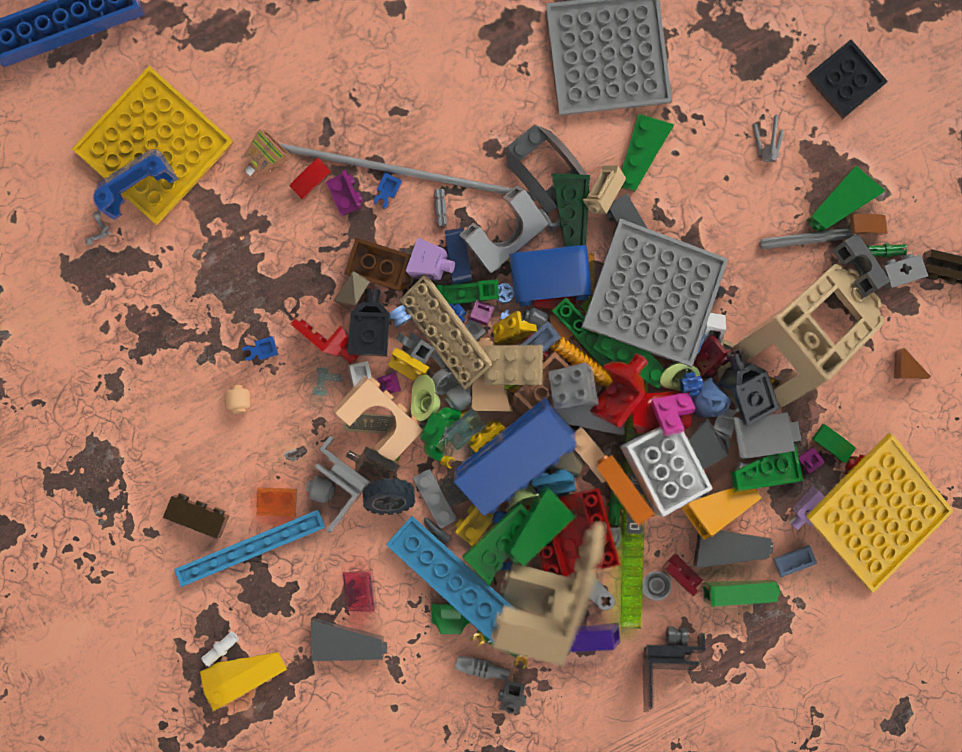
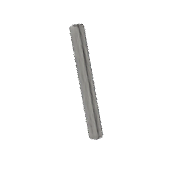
[760,228,854,250]

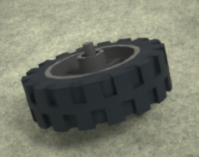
[362,478,415,515]

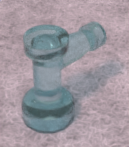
[312,368,341,396]

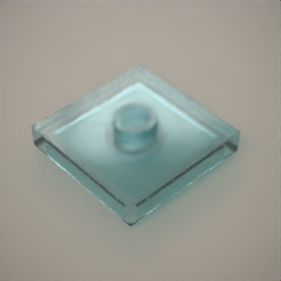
[443,408,486,450]

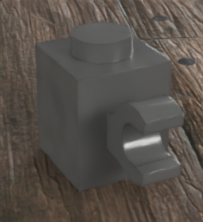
[396,333,435,364]

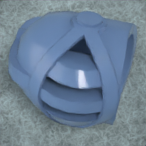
[690,377,731,418]

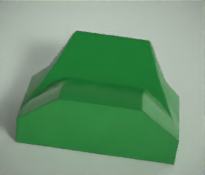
[432,603,470,634]

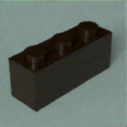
[163,493,229,539]

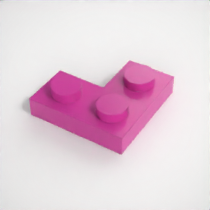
[651,392,695,436]

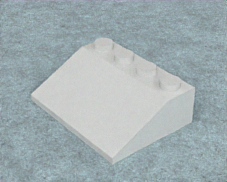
[620,427,713,517]

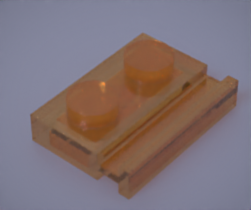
[256,487,297,517]

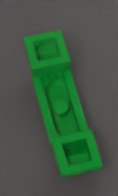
[435,280,499,305]

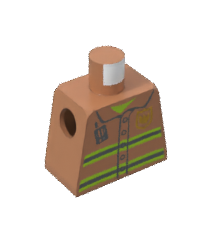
[244,129,291,177]

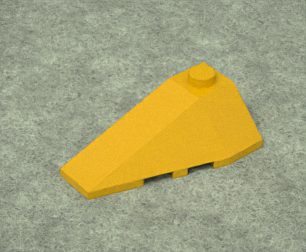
[200,652,287,711]

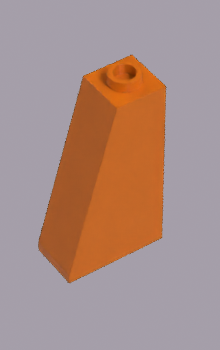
[596,454,654,526]

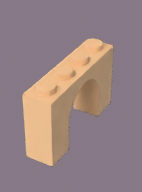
[333,376,423,464]

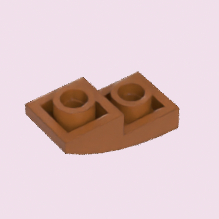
[850,214,888,235]

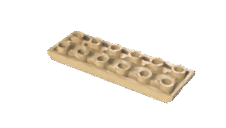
[399,275,492,390]

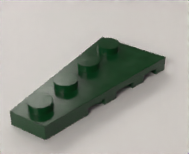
[551,173,590,247]

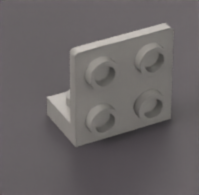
[549,363,599,410]

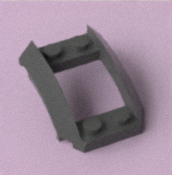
[505,124,588,213]

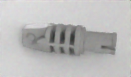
[455,656,510,682]

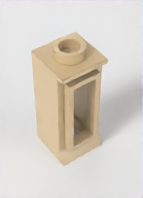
[583,165,626,214]

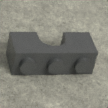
[833,234,890,297]

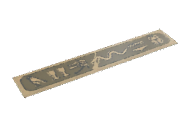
[343,413,429,436]

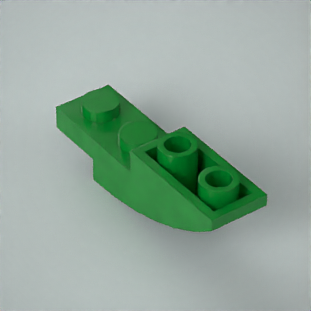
[552,298,611,368]

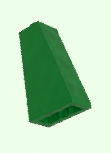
[807,166,885,231]
[507,486,575,566]
[703,580,780,607]

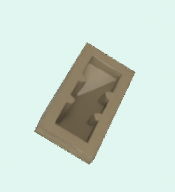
[333,271,370,311]
[547,449,585,476]

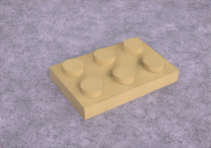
[484,345,543,385]

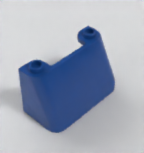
[93,149,179,220]
[509,246,592,307]

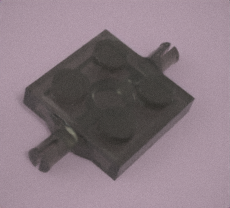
[346,446,401,483]

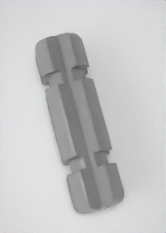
[434,189,447,227]

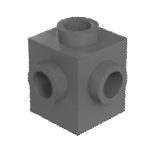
[497,680,527,714]

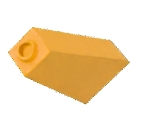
[681,488,761,540]

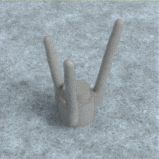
[753,114,784,162]

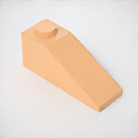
[574,427,606,483]

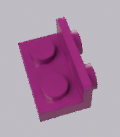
[326,170,363,217]

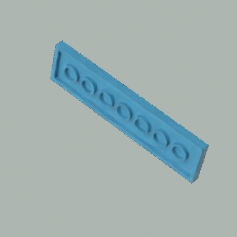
[386,516,515,651]

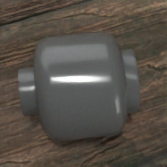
[521,307,550,330]

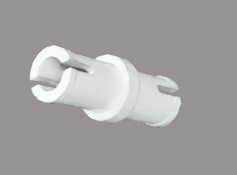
[202,631,239,667]

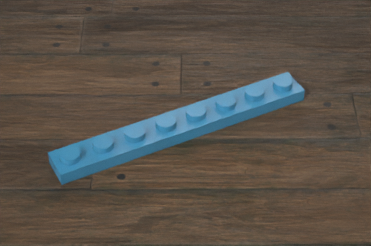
[174,510,326,587]

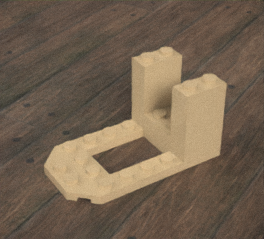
[733,264,884,407]
[491,523,604,666]

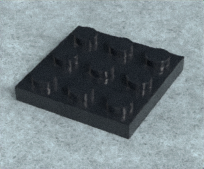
[806,39,888,119]

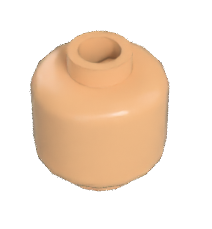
[225,385,251,414]

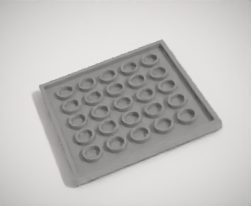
[546,0,672,116]
[582,218,728,368]

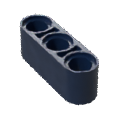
[445,227,472,284]

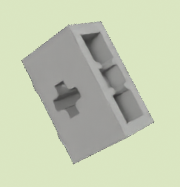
[881,253,928,290]

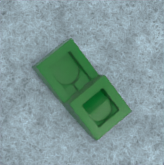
[812,424,856,463]

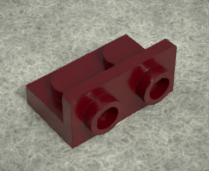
[693,336,732,379]
[662,554,703,597]

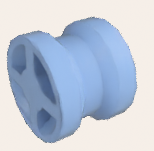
[497,283,514,304]
[389,305,411,328]

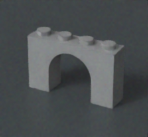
[459,185,549,273]

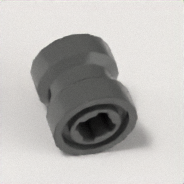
[666,626,689,646]

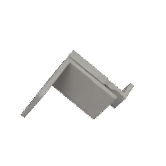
[734,412,802,459]
[315,436,370,533]

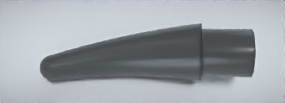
[424,517,452,543]

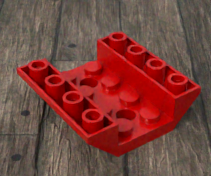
[526,488,621,577]

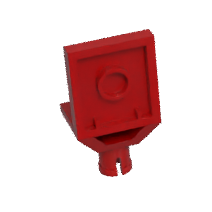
[290,318,360,365]
[589,354,648,428]

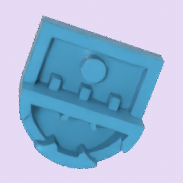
[531,470,576,497]

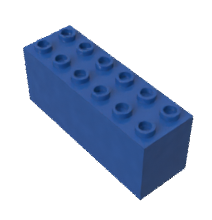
[454,398,577,516]

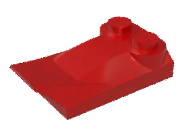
[632,391,692,433]

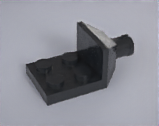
[348,288,391,357]
[718,349,779,426]

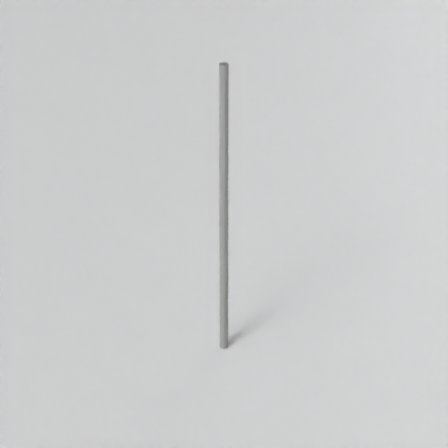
[280,143,536,200]

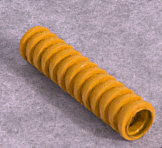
[552,337,612,390]

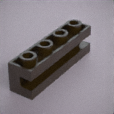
[923,249,962,285]

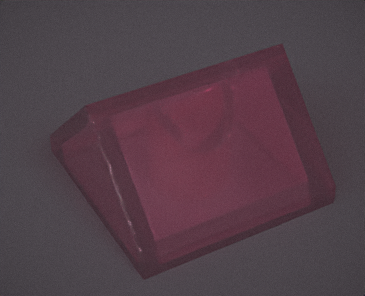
[343,569,377,612]

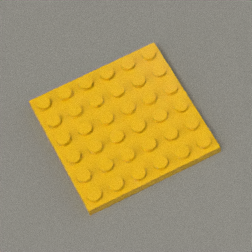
[72,66,234,225]
[806,433,954,593]

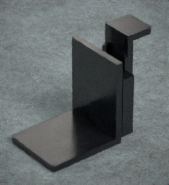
[643,633,706,713]

